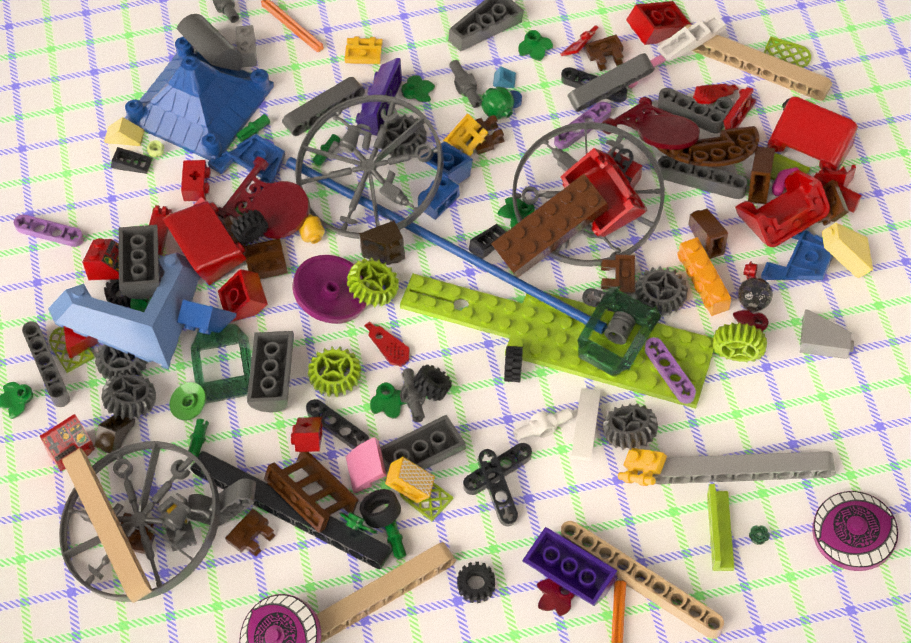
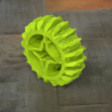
[347,257,399,308]
[713,322,767,363]
[308,346,362,397]

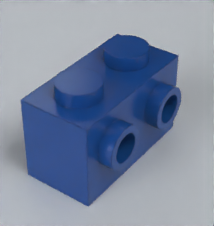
[418,174,460,220]

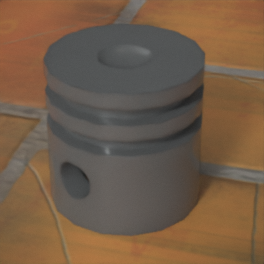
[604,311,636,345]
[166,521,197,552]

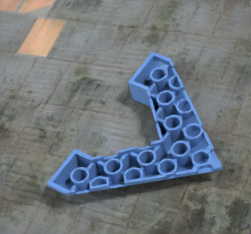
[48,253,200,370]

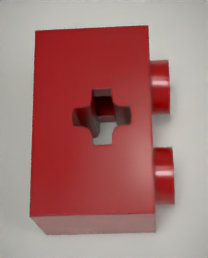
[181,160,211,202]
[291,417,323,452]

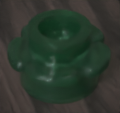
[749,525,770,545]

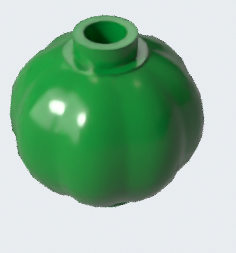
[481,87,514,120]

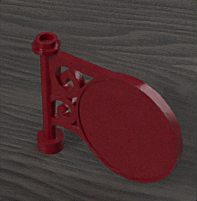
[602,97,700,150]
[217,156,310,239]

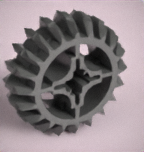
[377,114,427,157]
[635,266,688,316]
[95,344,149,380]
[101,372,156,420]
[603,403,658,451]

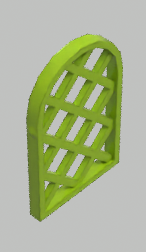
[763,36,811,68]
[49,326,95,373]
[399,483,454,522]

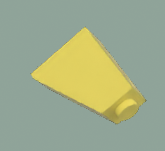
[822,223,873,278]

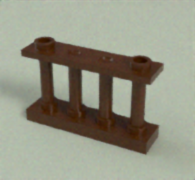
[264,452,359,533]

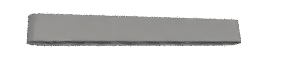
[652,451,836,485]

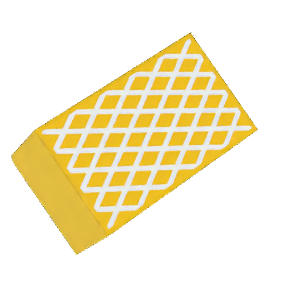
[385,457,435,503]

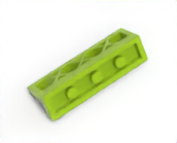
[707,484,734,571]

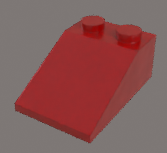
[626,1,692,45]

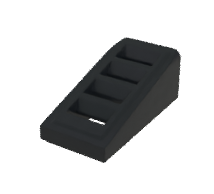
[111,147,153,174]
[469,223,507,259]

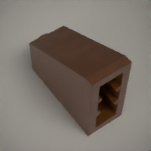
[748,146,775,204]
[688,208,728,259]

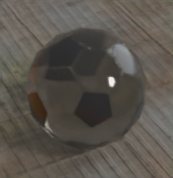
[738,277,773,312]

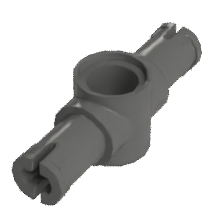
[213,0,239,23]
[449,60,482,108]
[400,368,426,422]

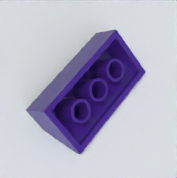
[355,58,402,136]
[522,526,618,606]

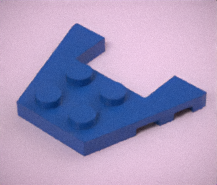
[208,134,286,193]
[761,229,834,280]

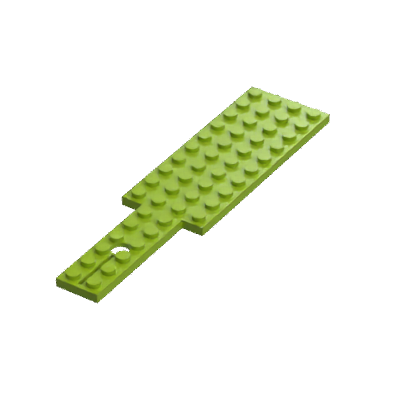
[400,273,714,409]

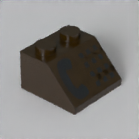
[359,220,405,265]

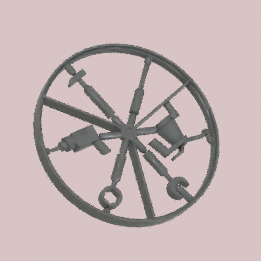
[295,95,444,239]
[512,122,665,267]
[59,441,220,602]

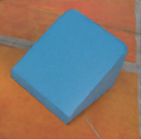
[493,66,516,88]

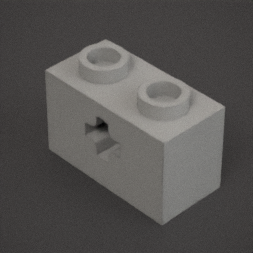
[236,25,257,68]

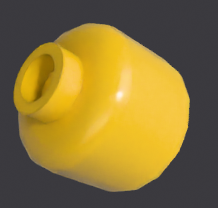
[298,214,325,244]

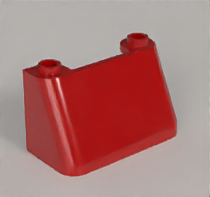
[767,96,858,173]
[560,148,648,237]
[735,169,830,248]
[163,201,247,286]

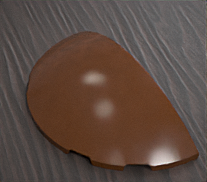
[656,126,760,167]

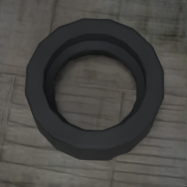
[359,489,401,528]

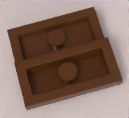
[243,239,288,279]

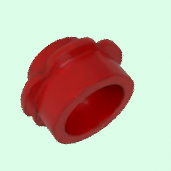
[743,261,758,280]

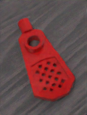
[560,25,599,56]
[693,84,739,104]
[364,321,410,367]

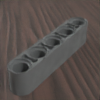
[567,53,655,112]
[282,77,365,136]
[658,155,748,199]
[22,321,70,408]

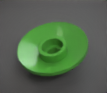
[169,382,206,421]

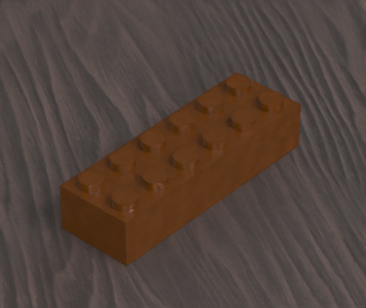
[491,174,610,277]

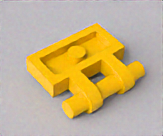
[344,36,383,64]
[443,113,488,156]
[618,448,667,486]

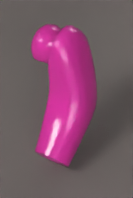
[772,167,799,196]

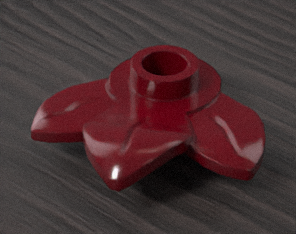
[733,310,769,332]
[537,578,575,617]

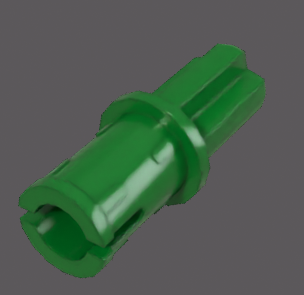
[236,114,271,142]
[312,134,341,166]
[188,419,209,457]
[384,520,406,560]

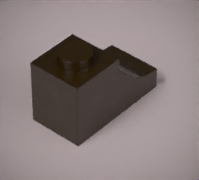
[94,415,136,453]

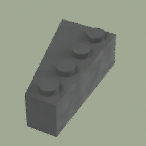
[448,0,524,52]

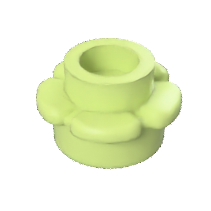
[147,140,165,157]

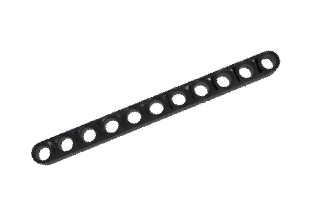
[190,451,392,570]

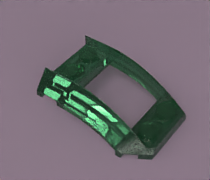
[577,286,662,376]
[190,324,252,404]

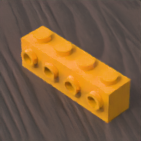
[677,237,731,316]

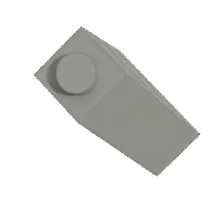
[799,309,854,359]

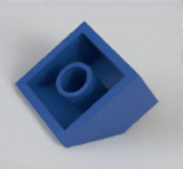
[420,141,473,184]
[177,300,237,335]

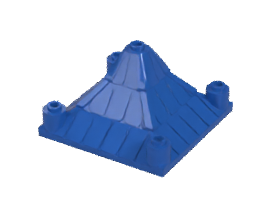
[125,37,274,161]

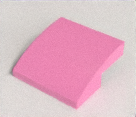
[345,437,387,493]

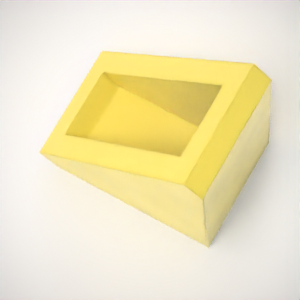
[104,117,144,146]

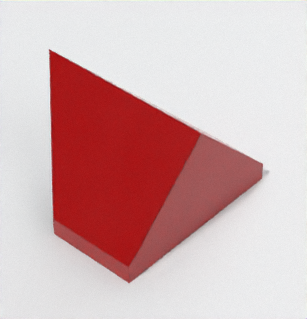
[818,165,856,187]

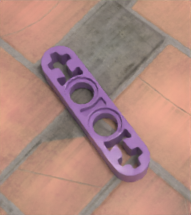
[554,101,611,149]
[13,214,84,247]
[645,337,696,404]

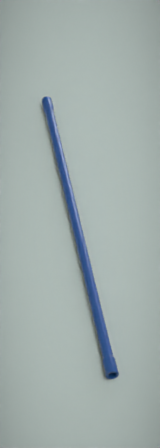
[286,157,607,334]

